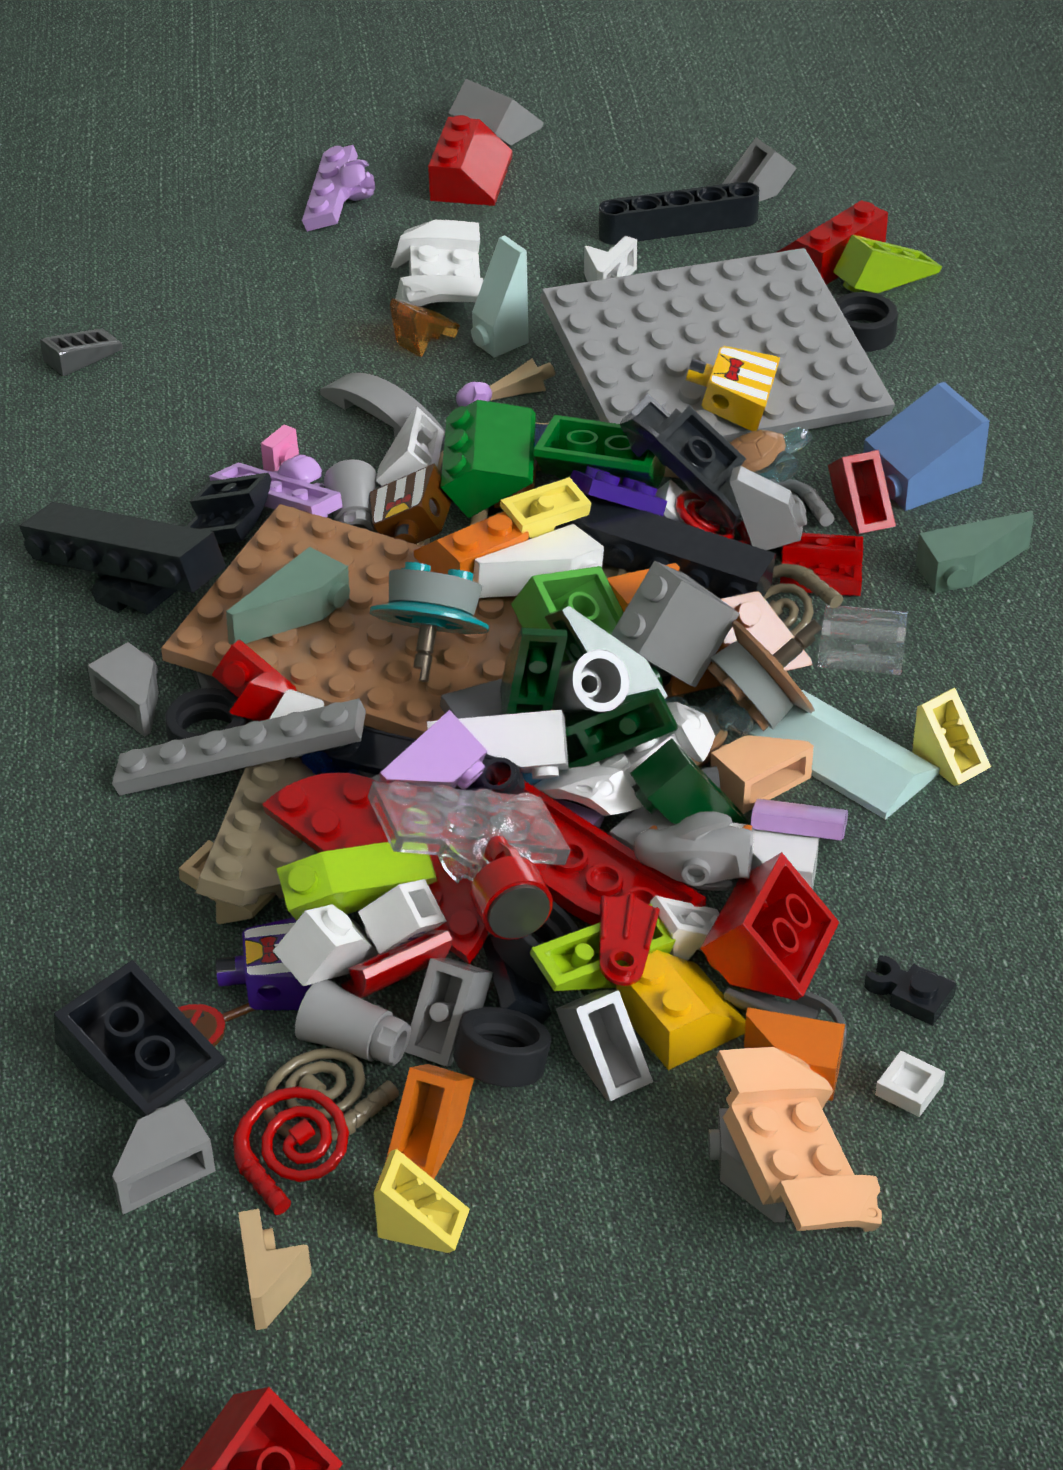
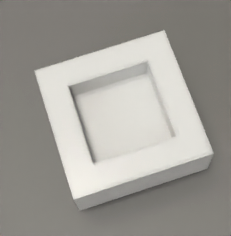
[875,1051,945,1117]

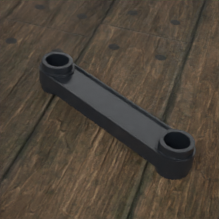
[324,727,525,806]

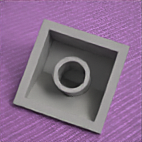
[449,79,544,146]
[611,561,740,687]

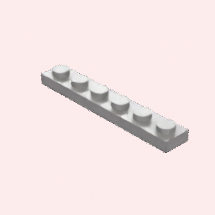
[112,699,366,796]

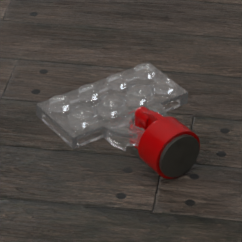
[368,781,571,939]

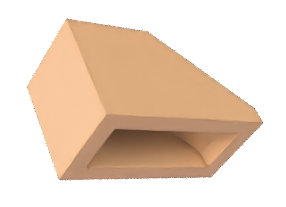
[711,735,814,814]

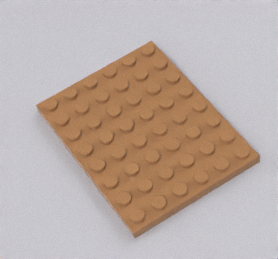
[161,504,522,739]

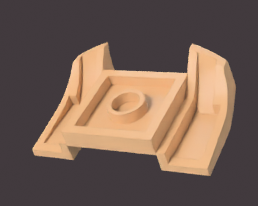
[716,1047,882,1232]

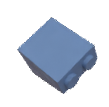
[863,382,990,511]

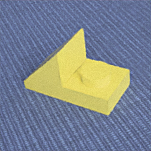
[500,477,592,538]

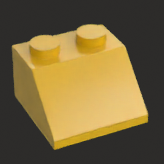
[616,950,746,1070]

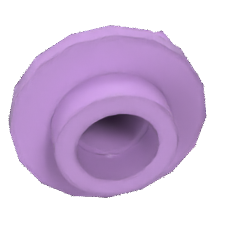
[456,382,492,407]

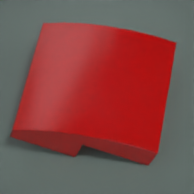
[780,533,863,596]
[341,930,452,998]

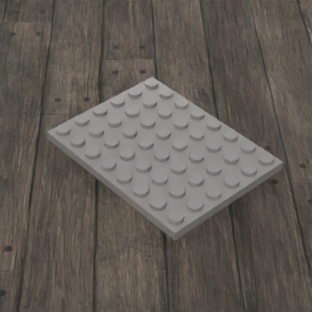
[540,248,895,443]

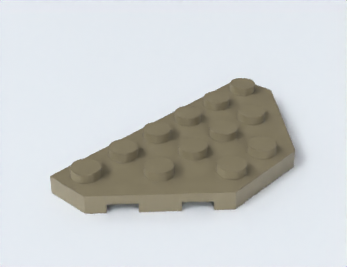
[195,757,318,907]

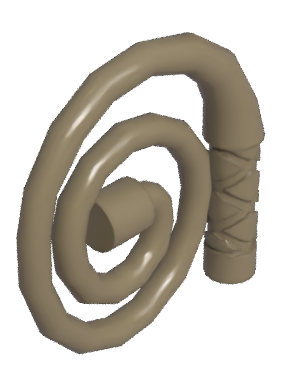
[764,564,843,637]
[262,1048,399,1145]

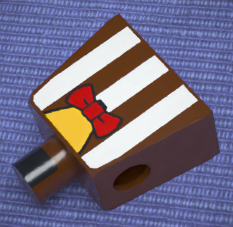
[370,464,452,545]

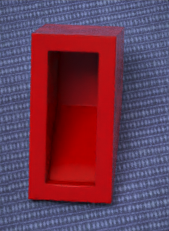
[828,450,896,535]

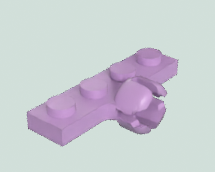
[302,145,375,232]
[209,455,343,518]

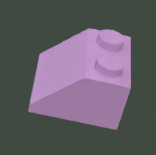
[379,710,487,793]

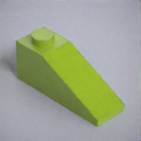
[833,235,942,293]
[277,837,438,921]
[530,904,676,991]

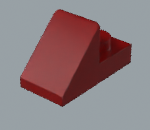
[212,640,297,721]

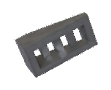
[40,328,123,376]

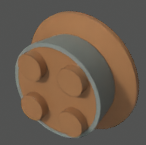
[707,619,822,731]

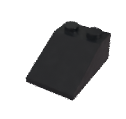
[54,960,226,1117]

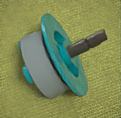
[369,562,489,682]

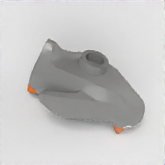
[634,811,753,891]

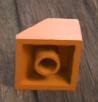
[414,511,529,574]

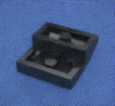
[185,472,272,544]

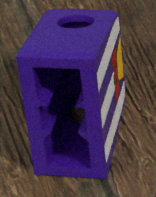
[216,917,312,1010]

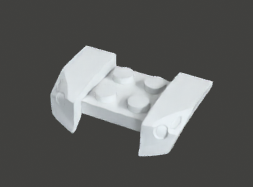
[391,220,483,314]
[534,702,715,816]

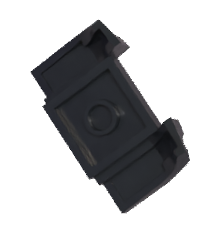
[620,394,746,530]

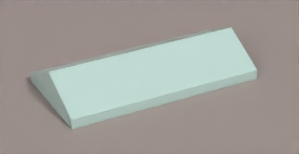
[749,690,940,820]

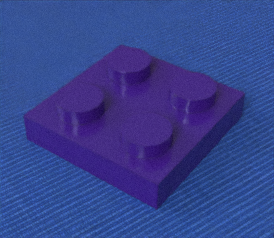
[571,466,668,516]

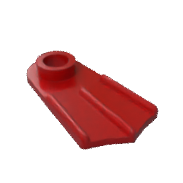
[599,893,660,986]

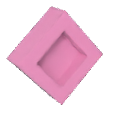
[261,425,299,472]

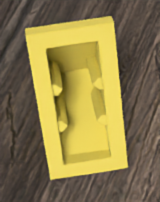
[912,688,991,786]
[374,1149,470,1253]

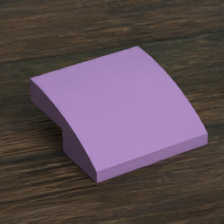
[751,799,848,841]

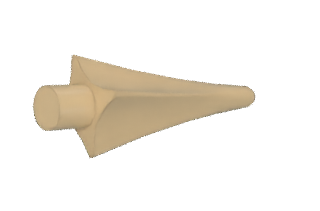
[490,358,555,401]

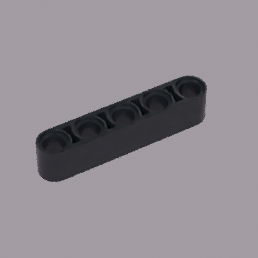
[599,182,759,245]

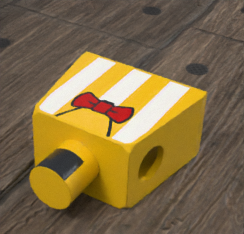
[685,346,780,431]

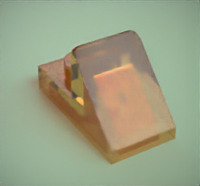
[390,298,460,357]

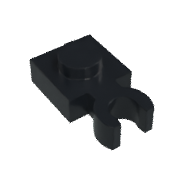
[864,955,957,1026]

